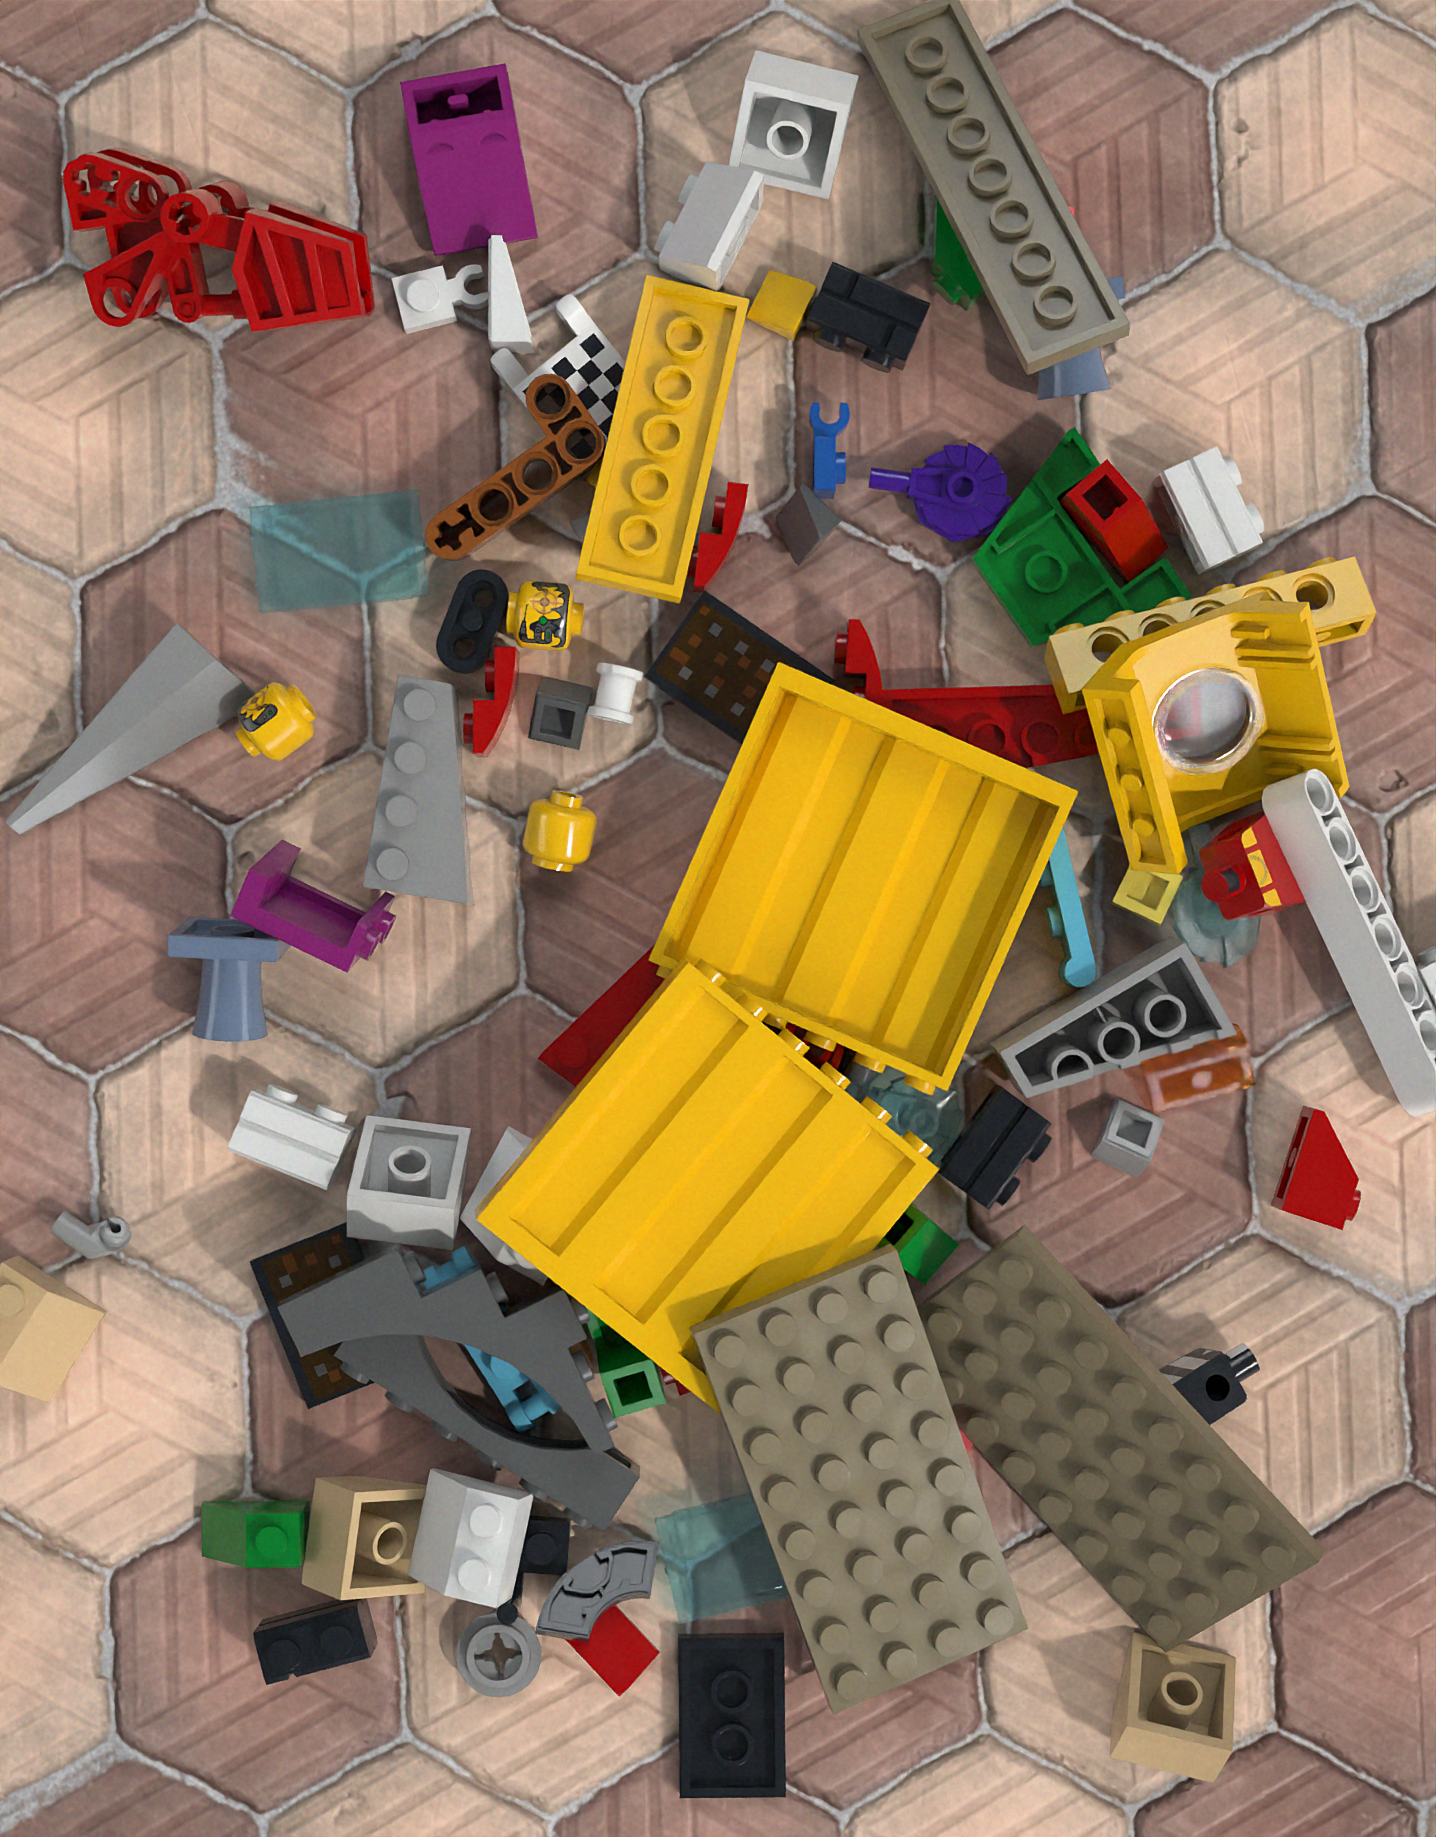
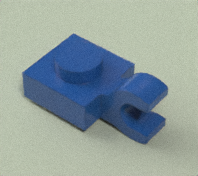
[809,403,850,499]

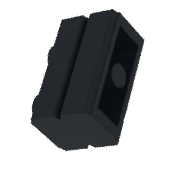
[806,262,931,373]
[936,1084,1052,1210]
[253,1598,378,1685]

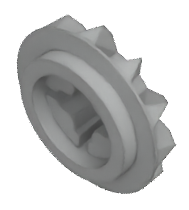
[456,1609,542,1697]

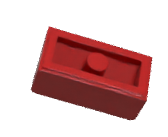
[565,1605,660,1696]

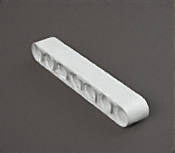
[1262,769,1436,1117]

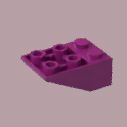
[400,63,538,257]

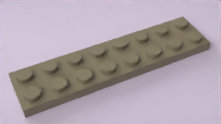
[857,0,1130,375]

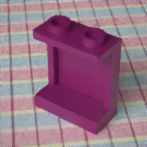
[230,840,396,973]

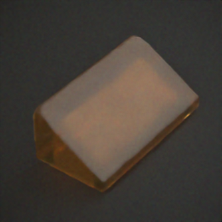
[1139,1024,1256,1114]

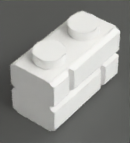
[1153,447,1265,576]
[227,1084,356,1190]

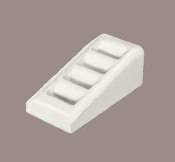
[488,235,534,353]

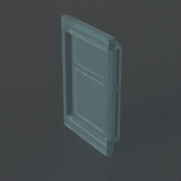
[249,489,429,613]
[655,1493,788,1624]

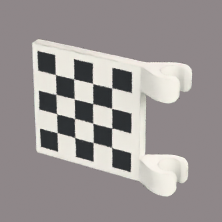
[491,294,626,459]

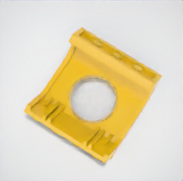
[1082,589,1350,875]

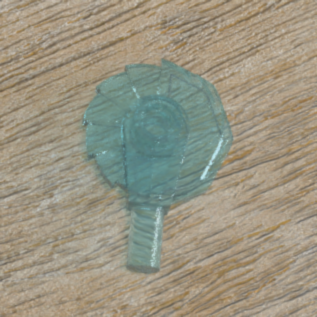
[1172,824,1261,968]
[844,1076,964,1163]

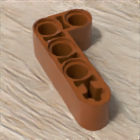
[425,374,606,561]

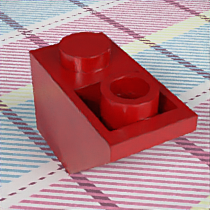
[1060,459,1169,583]

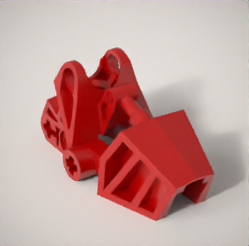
[63,147,375,332]

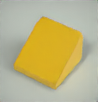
[746,270,817,341]

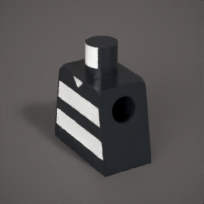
[1159,1343,1260,1425]

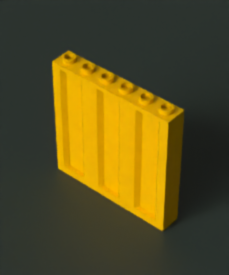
[648,662,1078,1095]
[475,958,939,1415]

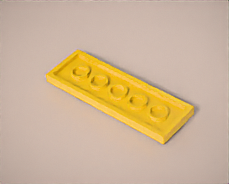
[575,275,750,604]

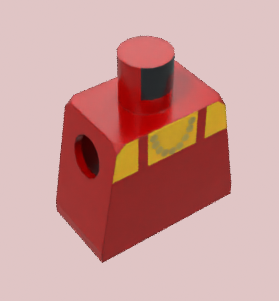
[1199,810,1306,921]

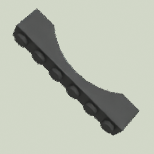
[334,1335,640,1531]

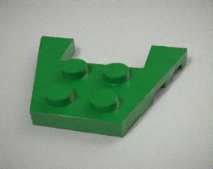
[971,427,1192,648]

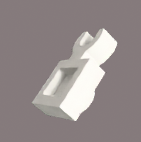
[391,265,488,334]

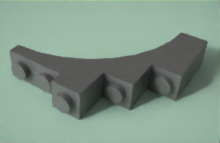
[277,1243,618,1456]

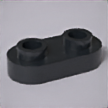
[436,569,509,674]

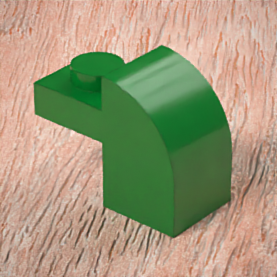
[585,1307,666,1418]

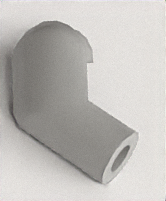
[50,1211,131,1259]

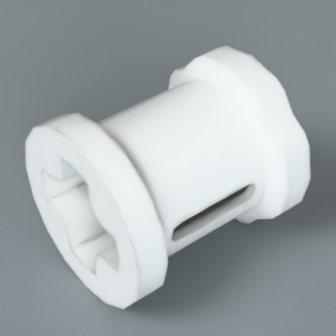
[587,663,644,725]

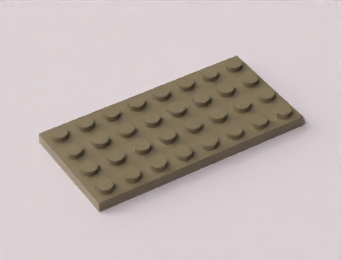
[916,1225,1324,1653]
[689,1244,1028,1714]

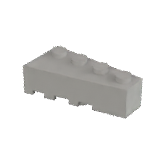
[363,675,474,906]
[989,936,1237,1098]

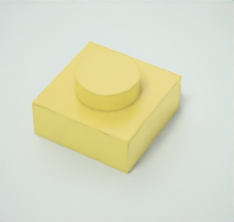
[1111,865,1183,927]

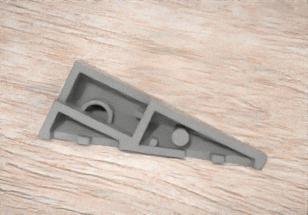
[5,623,256,835]

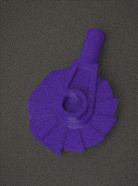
[868,443,1012,543]

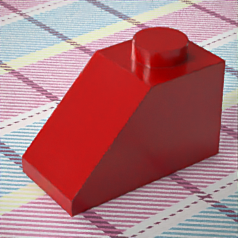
[1271,1106,1361,1230]

